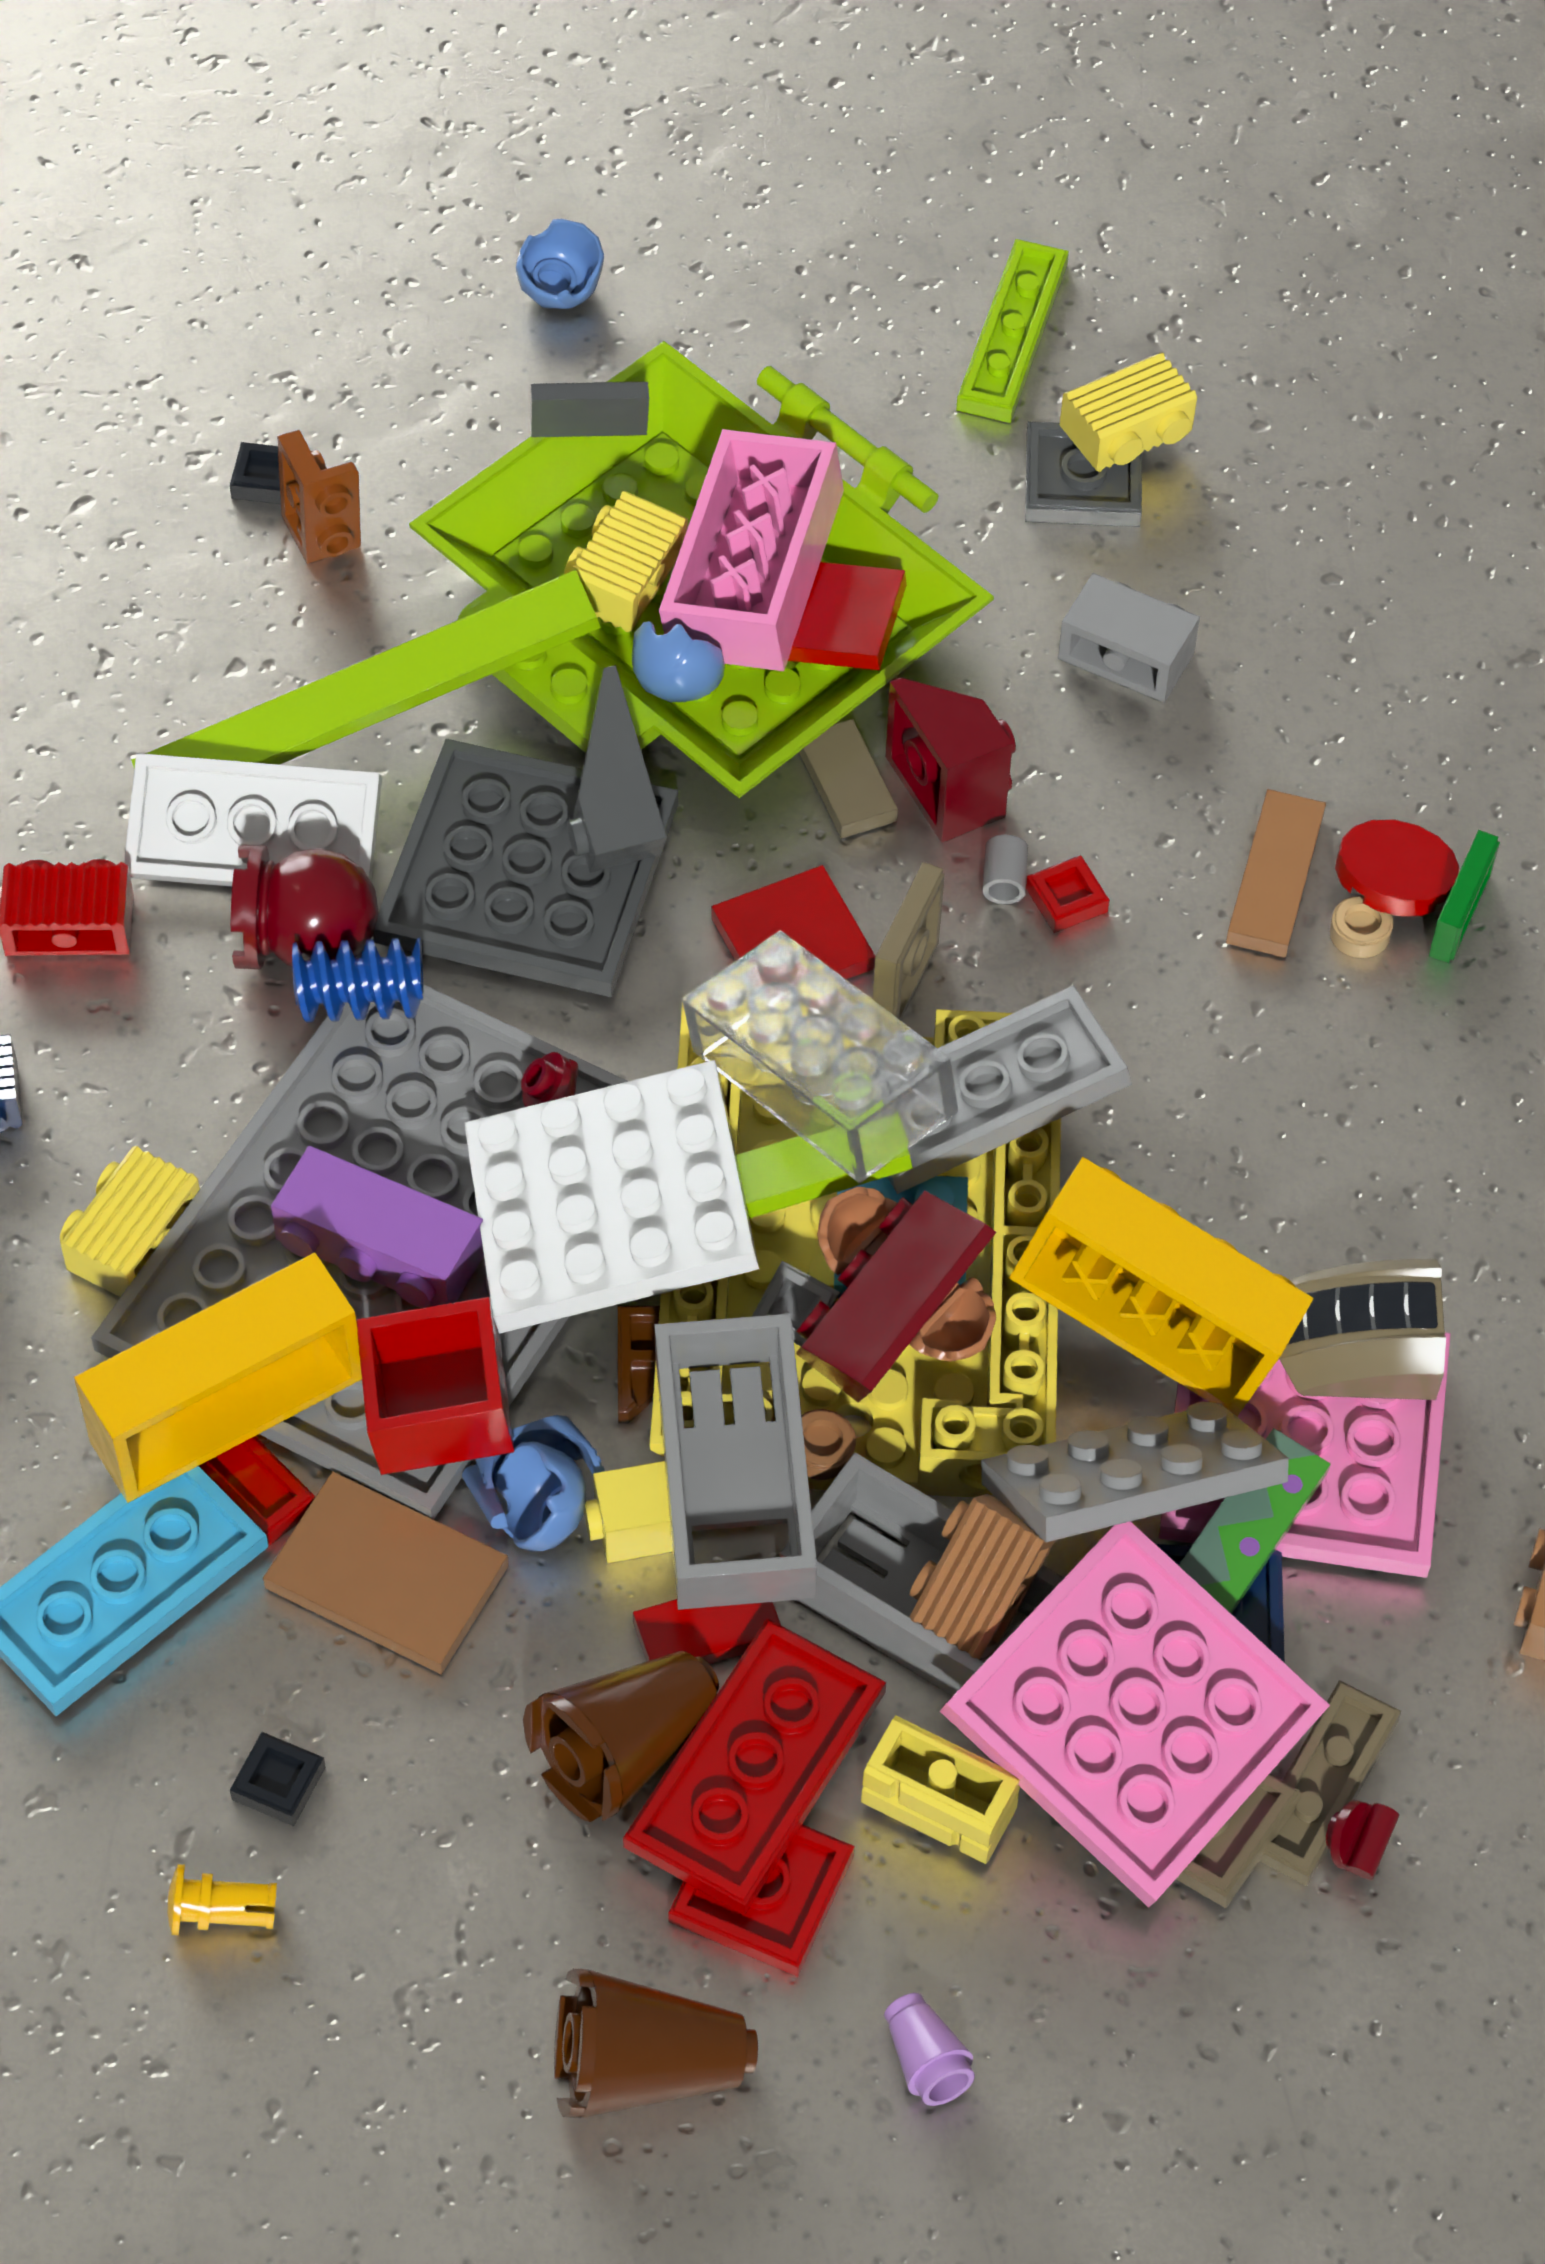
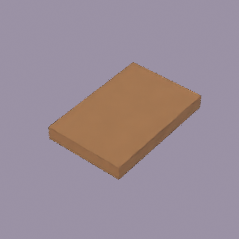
[263,1471,509,1675]

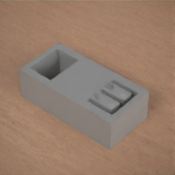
[655,1314,817,1610]
[780,1453,1064,1696]

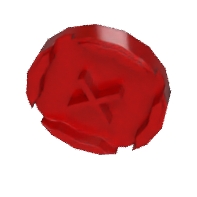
[1335,819,1459,916]

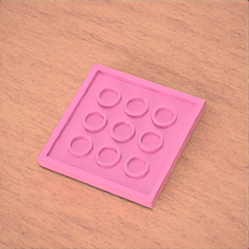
[1158,1332,1451,1578]
[940,1521,1330,1908]

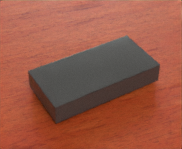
[530,382,649,437]

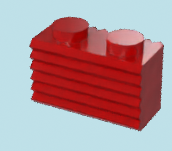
[0,859,134,956]

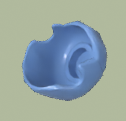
[516,218,604,309]
[632,621,725,702]
[494,1442,586,1552]

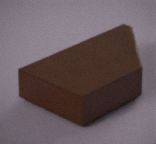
[617,1306,660,1424]

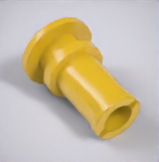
[167,1864,277,1936]

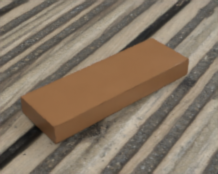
[1226,789,1326,958]

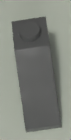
[567,665,667,873]

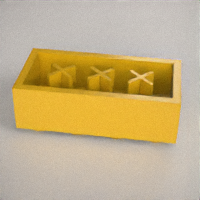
[1009,1156,1314,1417]

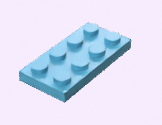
[0,1466,269,1716]

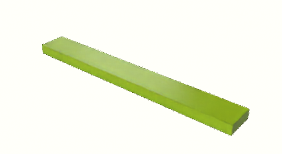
[131,570,601,768]

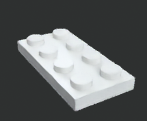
[124,753,382,886]

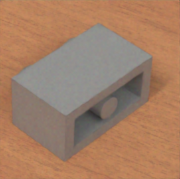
[1058,573,1200,703]

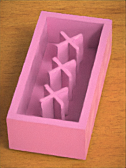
[659,429,844,671]

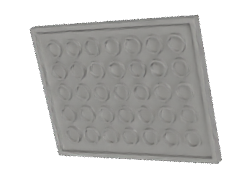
[91,985,628,1520]

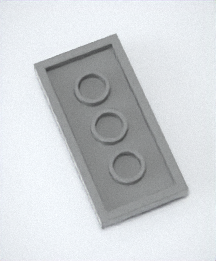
[842,985,1132,1194]
[981,1402,1289,1542]

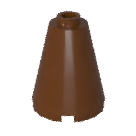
[523,1651,719,1822]
[554,1968,758,2118]

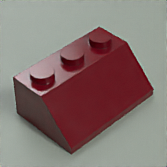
[796,1191,996,1403]

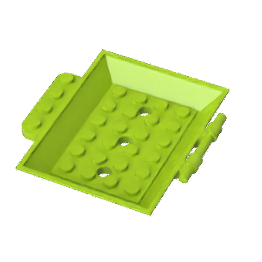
[409,341,994,798]

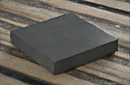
[1025,421,1142,527]

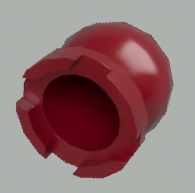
[230,845,379,970]

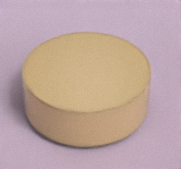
[1329,896,1393,958]

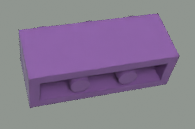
[271,1146,484,1307]

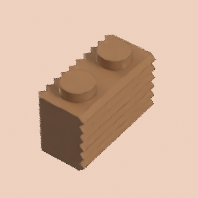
[909,1494,1056,1660]

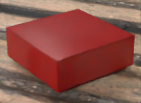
[1026,855,1110,933]

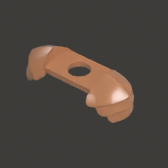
[817,1187,996,1362]

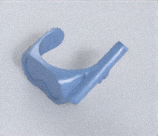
[462,1415,605,1529]

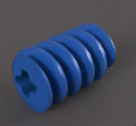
[292,938,424,1023]

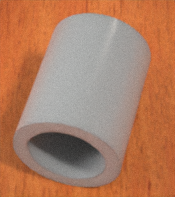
[982,835,1028,904]

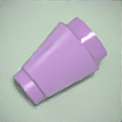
[884,1993,975,2106]

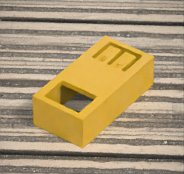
[74,1252,362,1503]

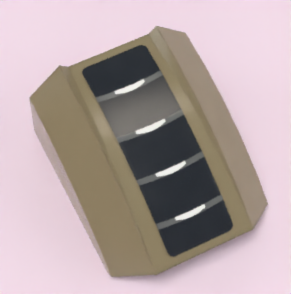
[1279,1259,1446,1400]

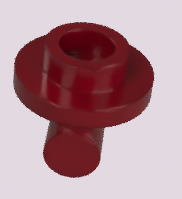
[521,1052,578,1107]
[1326,1800,1400,1880]

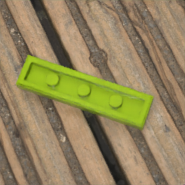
[956,239,1069,423]

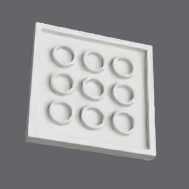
[464,1060,759,1334]

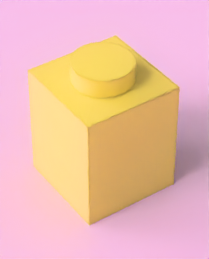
[584,1461,673,1564]

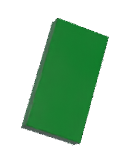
[1429,830,1500,963]

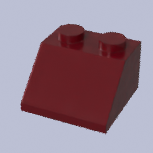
[885,678,1016,843]

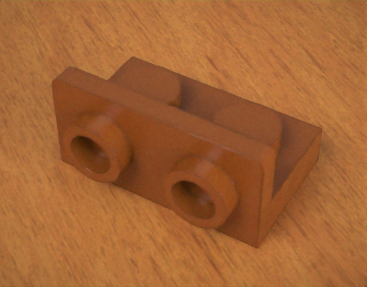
[277,430,361,564]

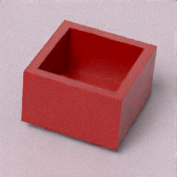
[356,1297,514,1475]

